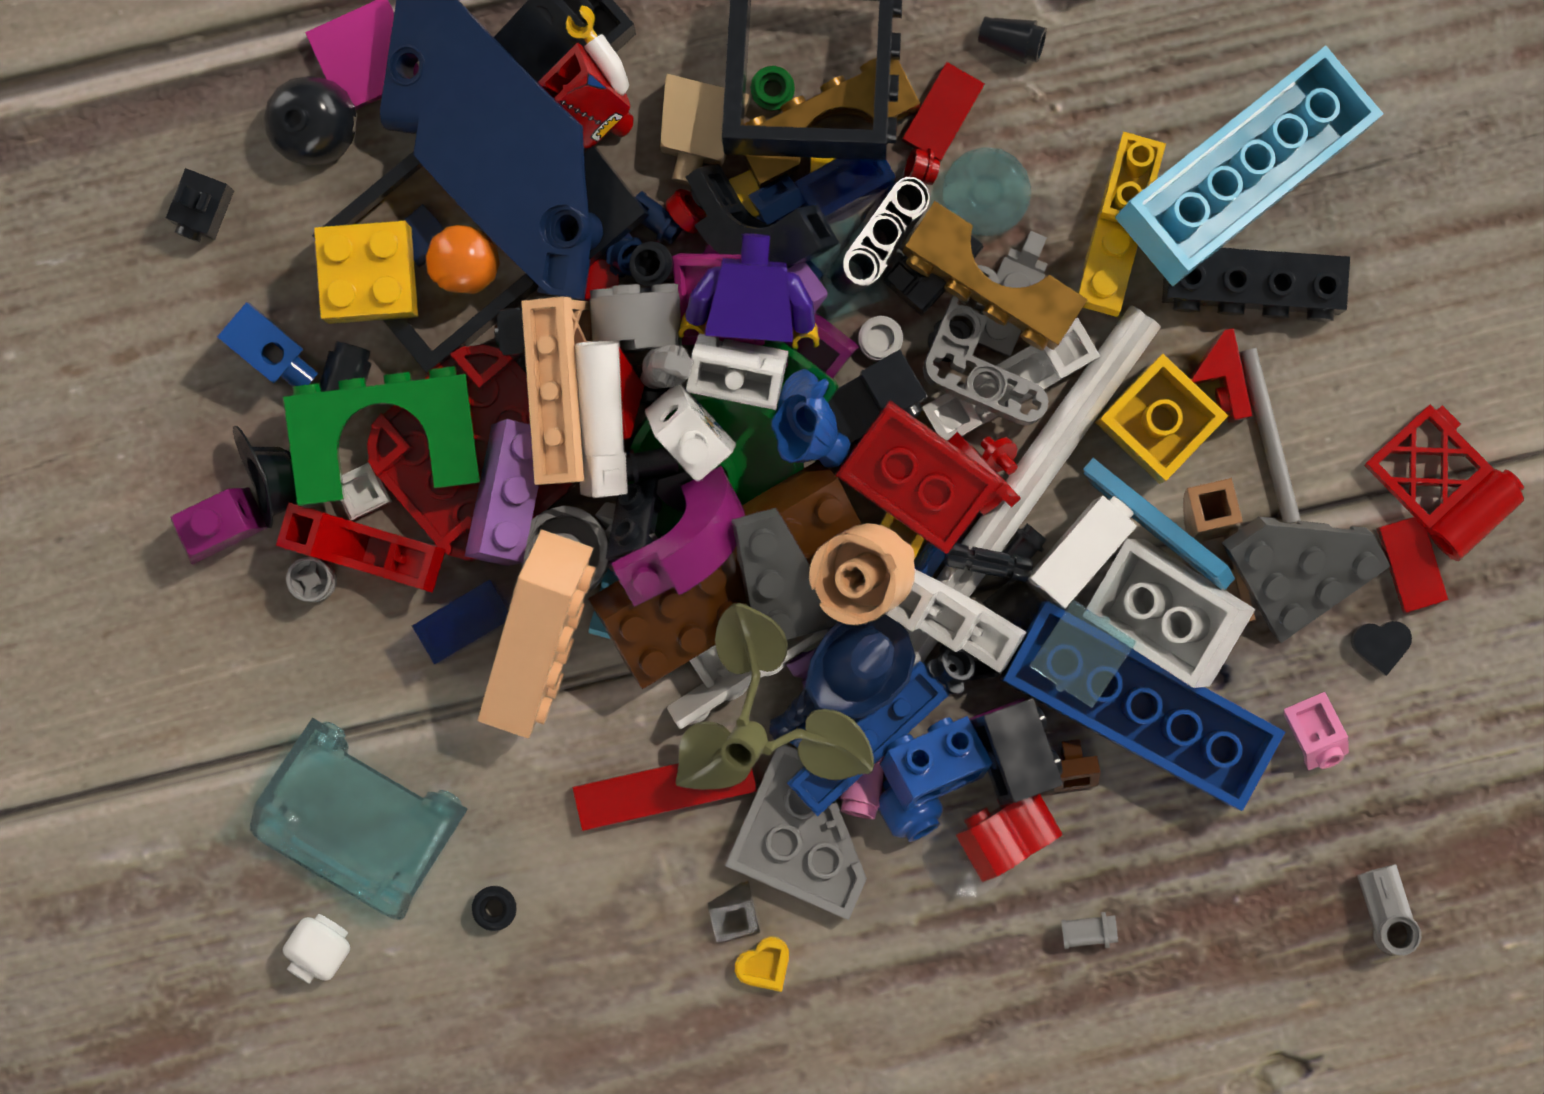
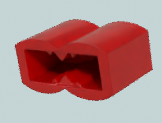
[956,794,1063,882]

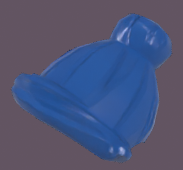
[771,369,850,468]

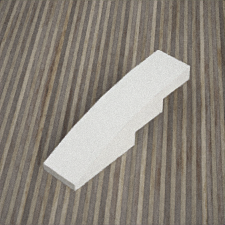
[864,569,1026,673]

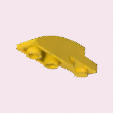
[1078,131,1166,317]

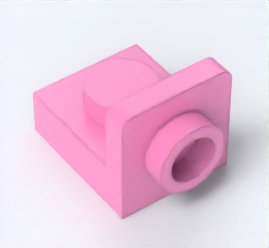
[1284,692,1349,770]

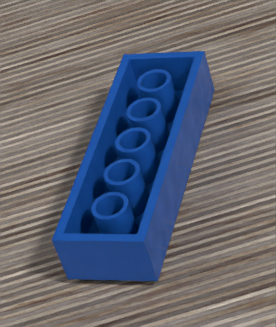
[999,601,1286,811]

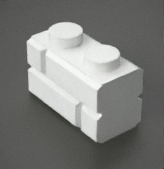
[686,333,788,410]

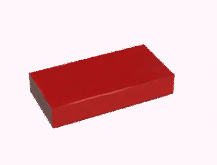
[902,62,985,163]
[1377,517,1449,613]

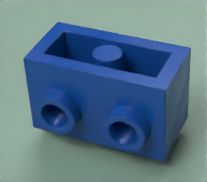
[880,716,992,812]

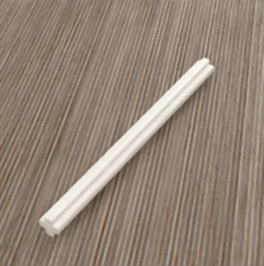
[852,306,1161,720]

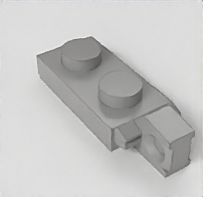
[970,231,1047,357]

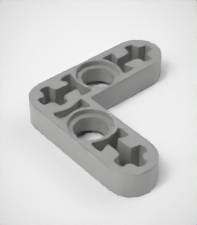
[923,265,1049,426]

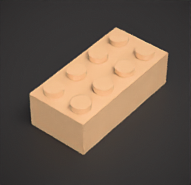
[477,530,596,739]

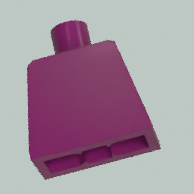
[170,487,267,564]

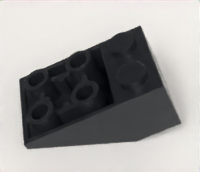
[494,0,636,82]

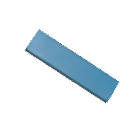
[1083,458,1235,590]

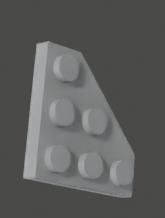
[725,744,867,920]

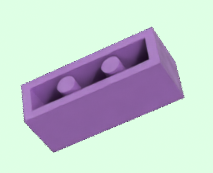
[465,419,539,566]

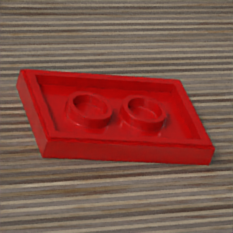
[836,400,1001,554]

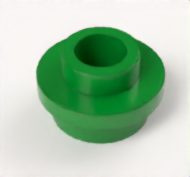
[750,66,795,111]

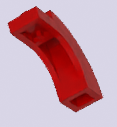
[275,502,446,593]

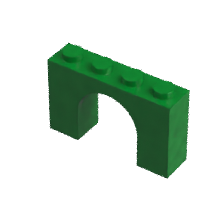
[283,366,480,506]

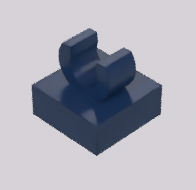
[748,173,806,225]

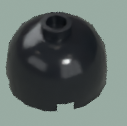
[264,76,356,166]

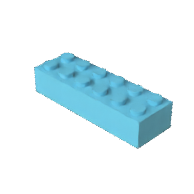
[1115,45,1383,287]

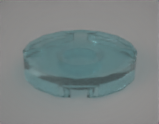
[942,147,1032,237]

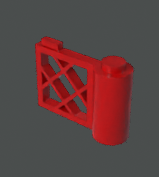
[1364,404,1524,561]

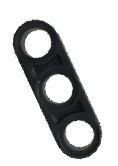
[830,177,930,295]

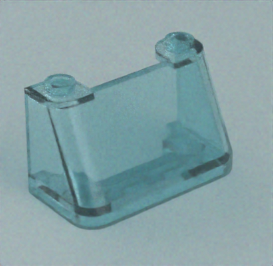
[249,717,468,920]

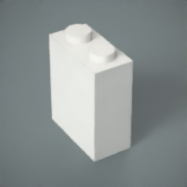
[1026,496,1137,609]

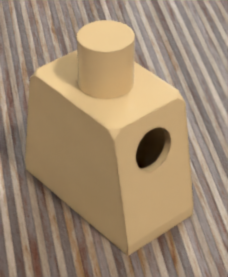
[660,74,750,186]

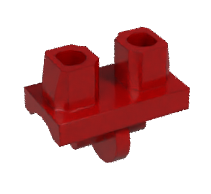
[948,432,1021,516]

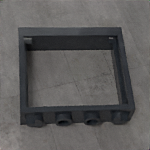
[722,0,902,160]
[312,151,539,374]

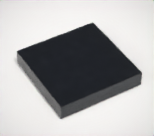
[571,146,650,266]

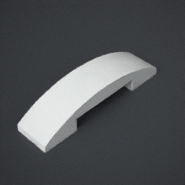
[922,318,1100,441]

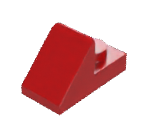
[1189,328,1252,423]

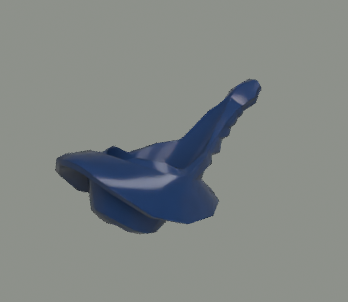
[769,614,916,740]

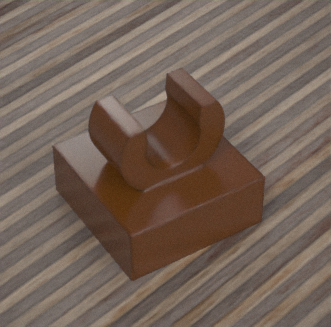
[1053,739,1100,793]

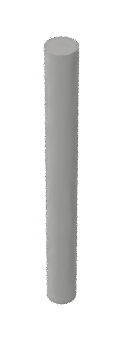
[1239,348,1301,523]

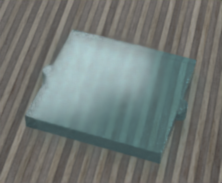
[1029,600,1136,708]

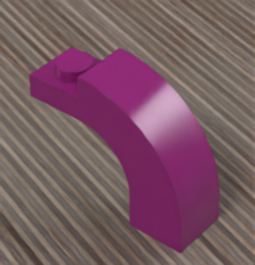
[612,466,745,606]

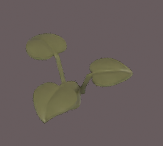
[676,603,874,789]

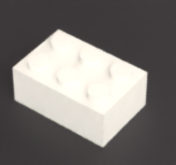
[1082,538,1255,688]

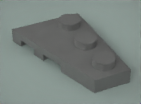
[732,508,839,640]

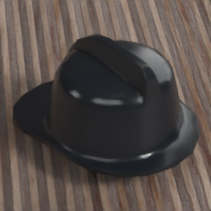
[233,426,297,528]

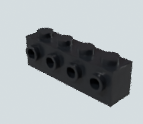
[1162,248,1350,322]

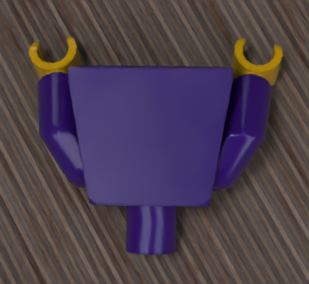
[678,234,819,349]

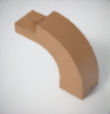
[1183,478,1256,623]

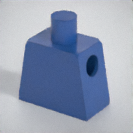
[217,302,318,387]

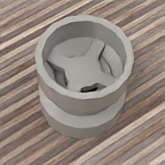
[286,557,337,602]

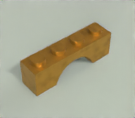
[742,57,920,189]
[902,201,1088,351]

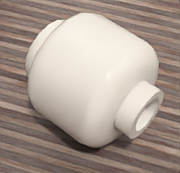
[282,914,350,984]

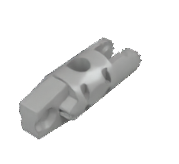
[640,345,694,389]

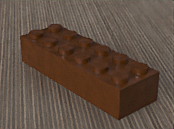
[588,460,861,689]

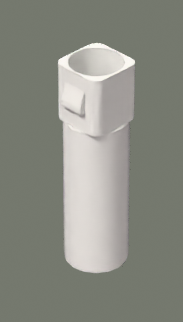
[575,341,628,497]

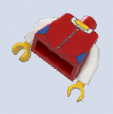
[538,6,634,148]

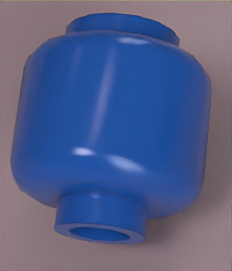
[877,780,943,842]

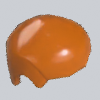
[425,225,500,294]

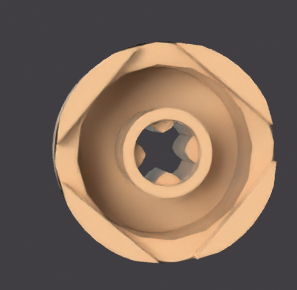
[809,524,915,625]

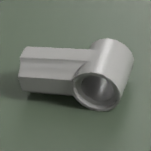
[1357,864,1421,956]

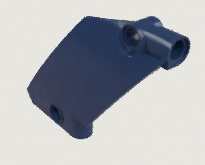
[380,0,603,300]

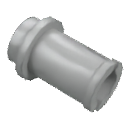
[1061,912,1118,949]

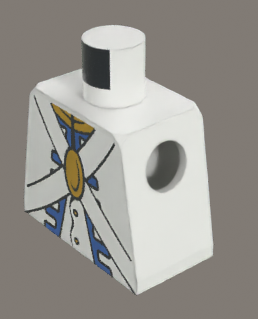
[645,384,736,482]

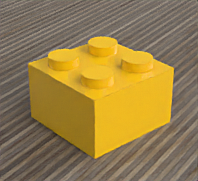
[314,221,418,324]
[1095,354,1228,484]

